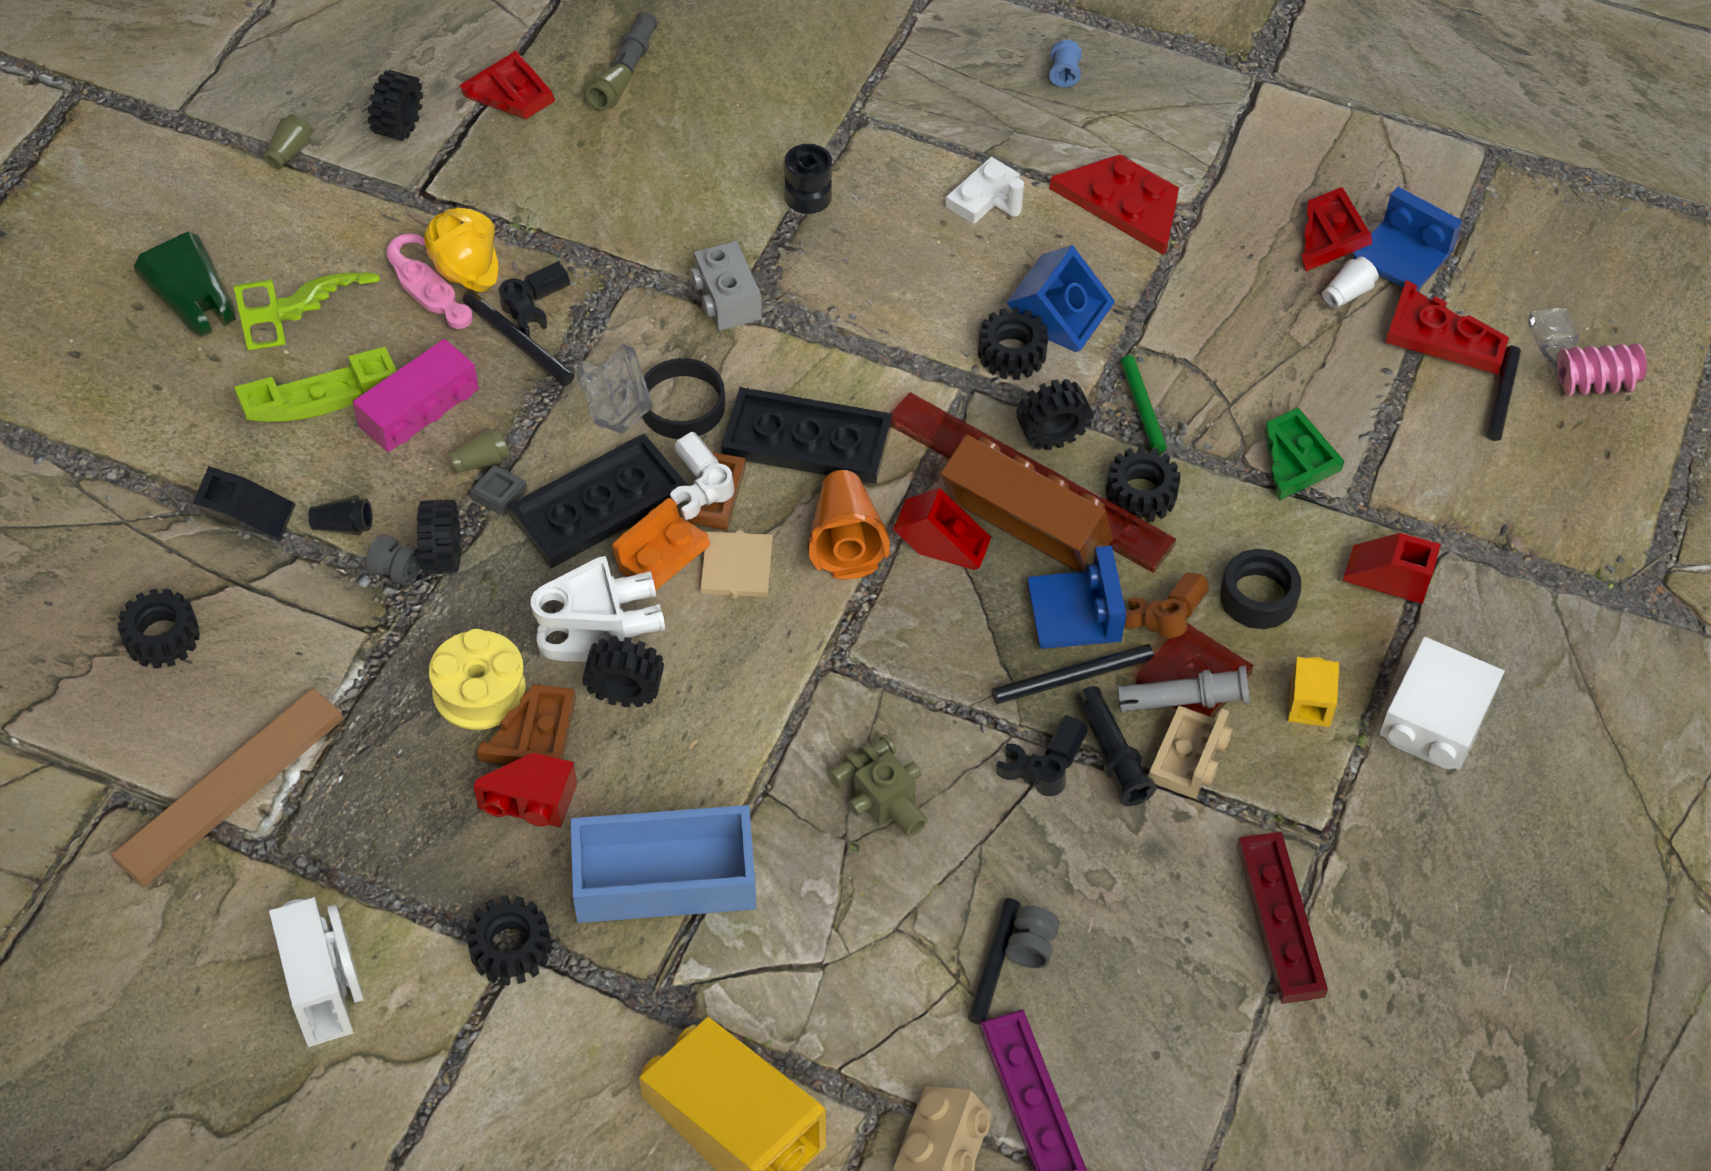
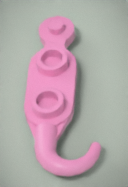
[387,233,473,329]

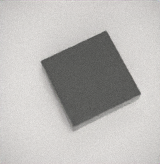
[470,464,527,516]

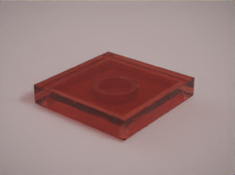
[1135,623,1254,718]

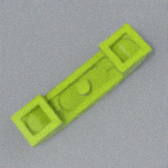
[234,346,397,422]

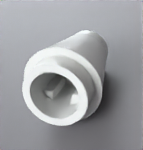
[1322,257,1379,309]

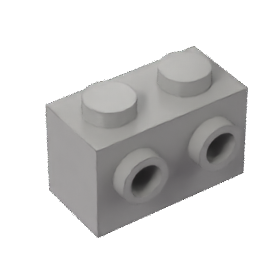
[690,241,762,331]

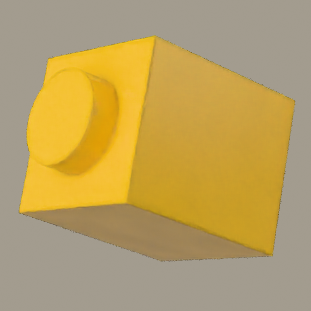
[1288,657,1339,727]

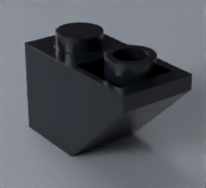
[193,466,296,542]

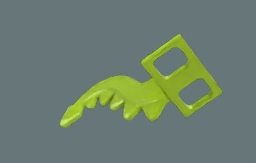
[233,271,380,350]

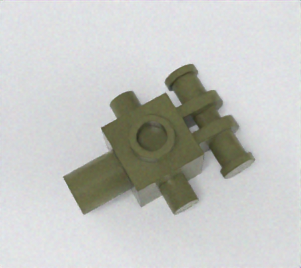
[827,734,928,836]

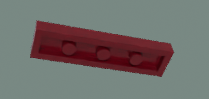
[1237,831,1328,1004]

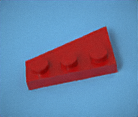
[1385,280,1509,374]

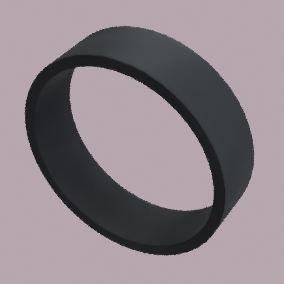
[639,358,725,439]

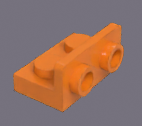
[612,498,710,591]

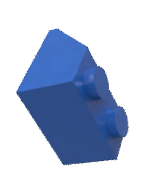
[1006,245,1115,352]

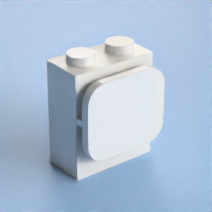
[1379,636,1505,770]
[269,897,364,1047]

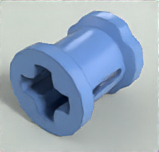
[1049,40,1082,88]

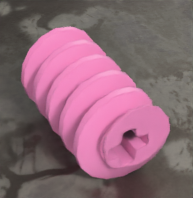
[1557,343,1647,396]

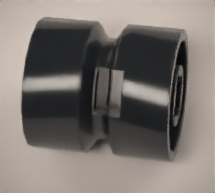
[784,144,832,214]

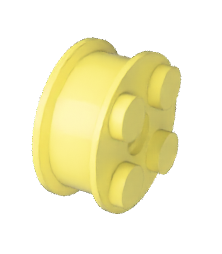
[429,629,526,730]

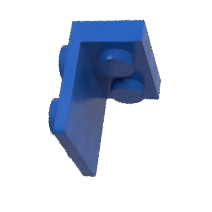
[1353,186,1463,292]
[1027,546,1126,649]

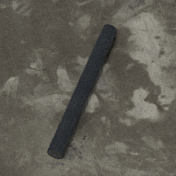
[463,290,575,386]
[992,644,1154,705]

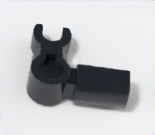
[499,261,570,337]
[996,715,1088,796]

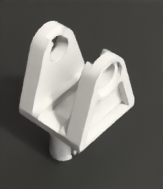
[531,556,665,662]

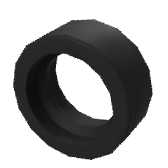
[1220,548,1302,629]

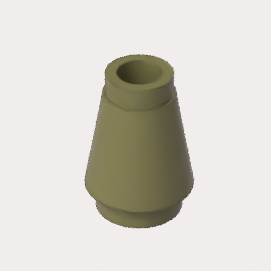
[586,63,632,110]
[263,114,313,169]
[449,427,511,473]

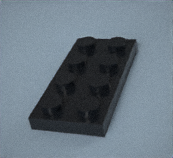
[721,387,893,484]
[508,433,688,569]

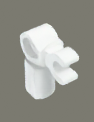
[670,432,734,520]

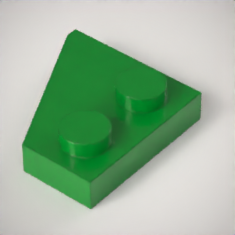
[1264,407,1344,500]

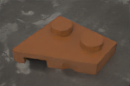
[477,684,576,764]

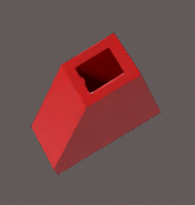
[1343,532,1441,604]
[474,753,577,828]

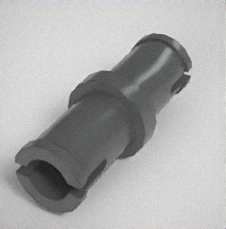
[611,12,658,74]

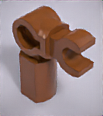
[1124,572,1209,638]

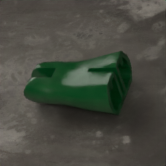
[134,231,236,337]

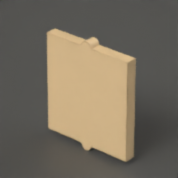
[700,530,773,599]

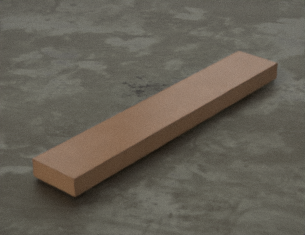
[111,688,343,888]

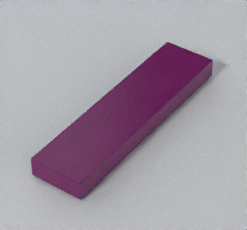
[980,1009,1087,1171]

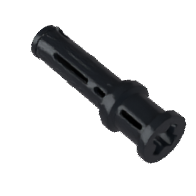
[1075,686,1157,806]

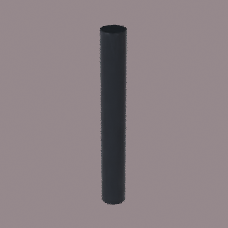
[1486,345,1521,441]
[968,898,1021,1025]

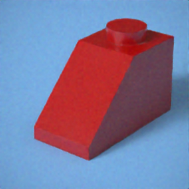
[893,488,992,570]

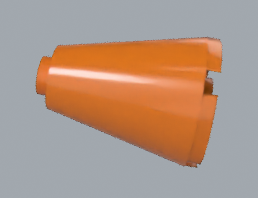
[808,470,890,580]

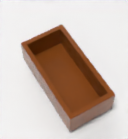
[940,434,1113,572]

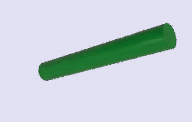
[1120,355,1167,453]

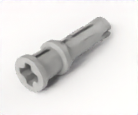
[1118,666,1250,713]

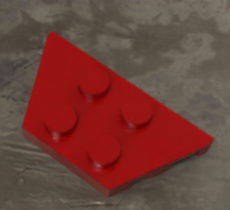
[1049,154,1179,255]

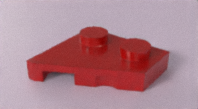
[1302,186,1373,272]

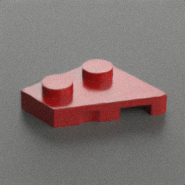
[459,51,555,119]

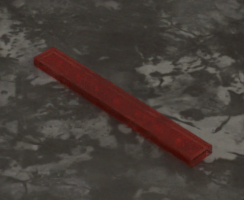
[891,392,1176,573]

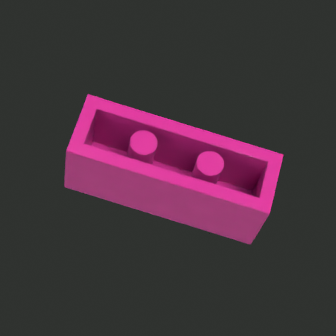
[352,338,479,452]

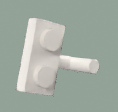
[945,157,1024,224]

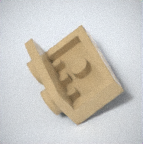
[1148,706,1233,799]
[893,1086,991,1171]

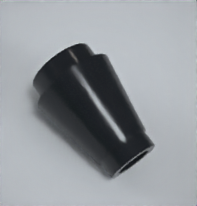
[309,495,373,536]

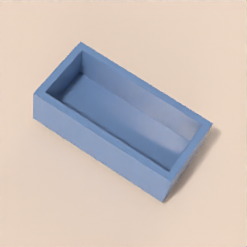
[571,805,756,923]

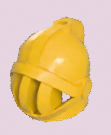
[424,208,499,292]

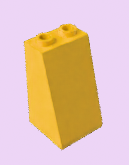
[639,1017,826,1171]

